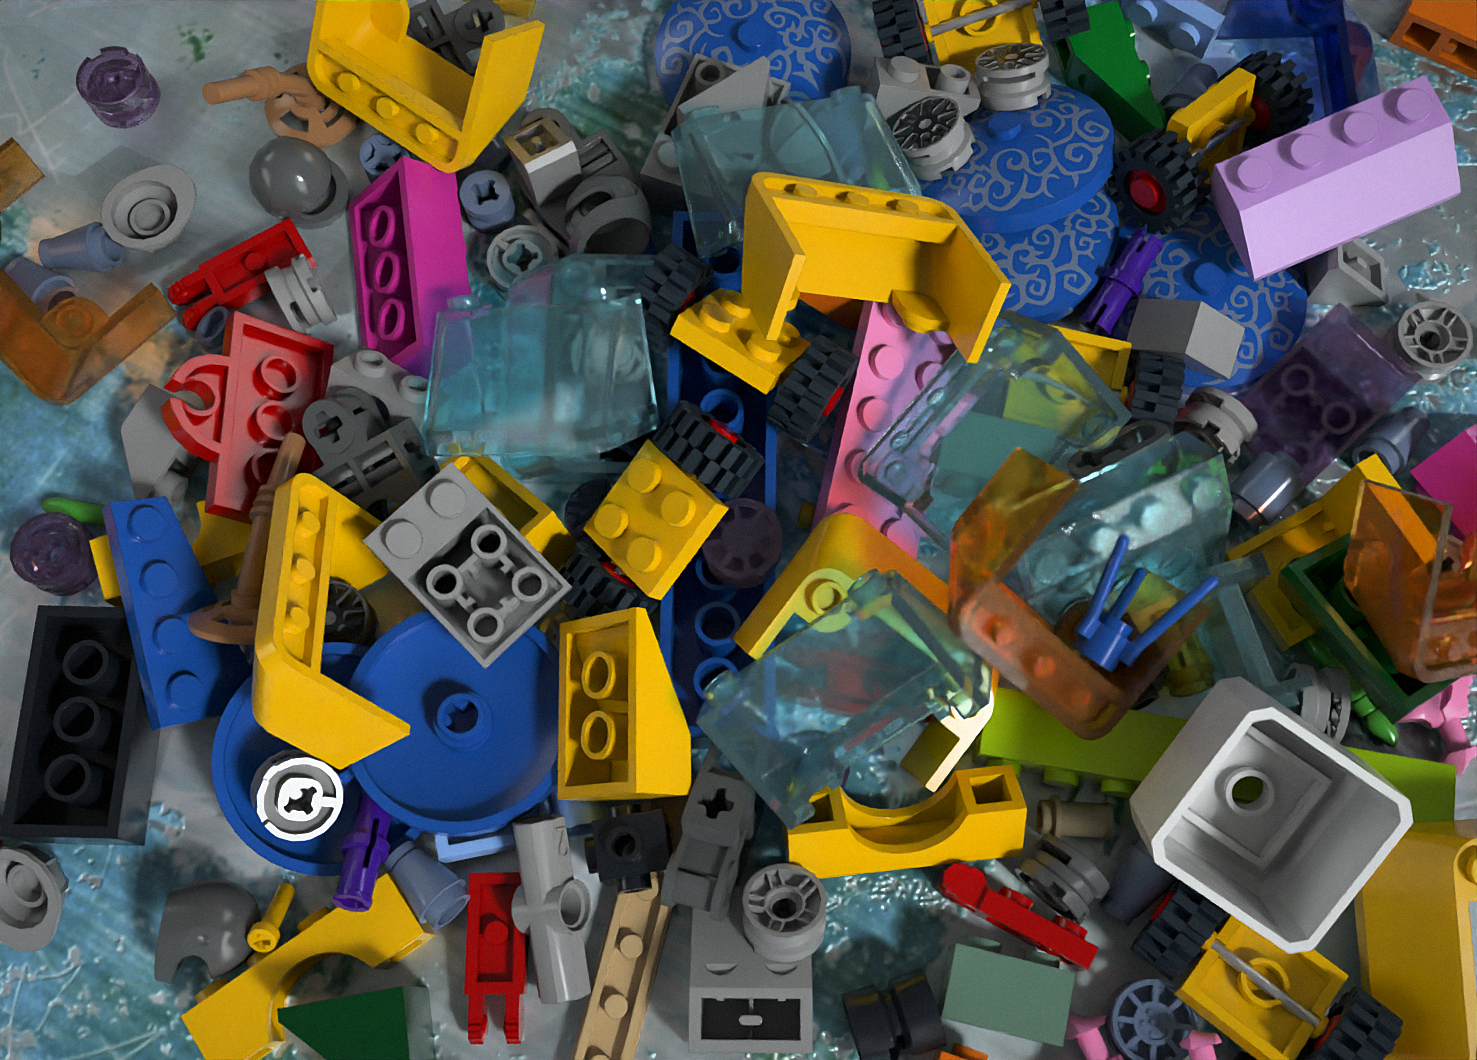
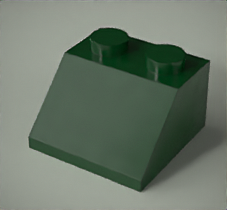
[277,986,436,1060]

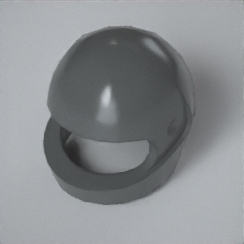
[249,135,350,230]
[564,174,652,272]
[154,878,261,985]

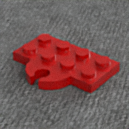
[161,311,334,525]

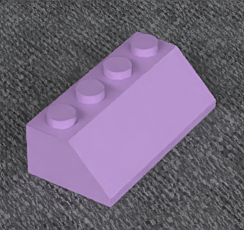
[1209,74,1461,282]

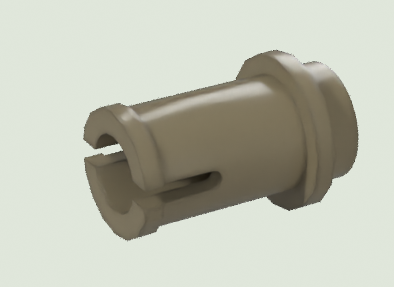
[1036,794,1114,840]

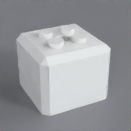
[1129,676,1413,954]

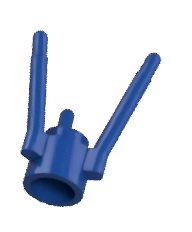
[1072,535,1219,673]

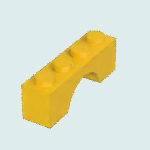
[780,764,1027,879]
[181,873,436,1060]

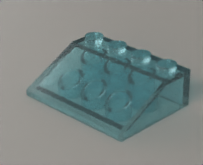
[982,431,1233,668]

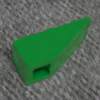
[1051,0,1167,143]

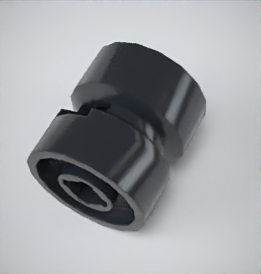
[841,969,947,1060]

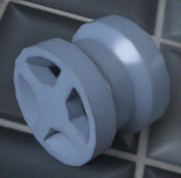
[359,132,413,183]
[460,169,517,235]

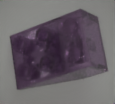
[1238,302,1423,487]

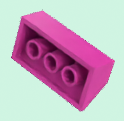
[348,156,478,381]

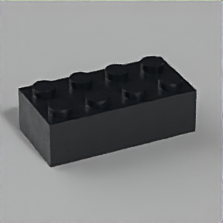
[0,605,161,846]

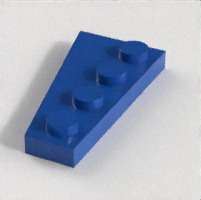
[102,496,253,731]

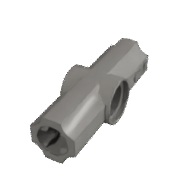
[512,813,591,1004]

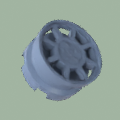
[1103,979,1198,1060]

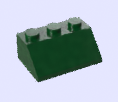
[1277,531,1471,725]

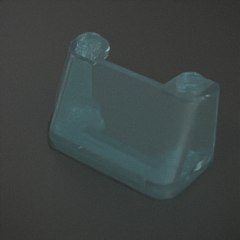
[671,86,923,259]
[422,284,660,456]
[857,310,1133,588]
[695,568,993,830]

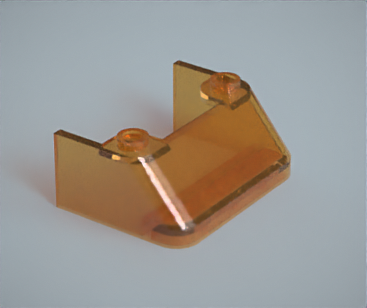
[0,137,178,406]
[947,446,1211,740]
[1343,480,1477,683]

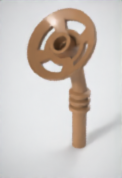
[202,62,361,148]
[188,433,306,645]

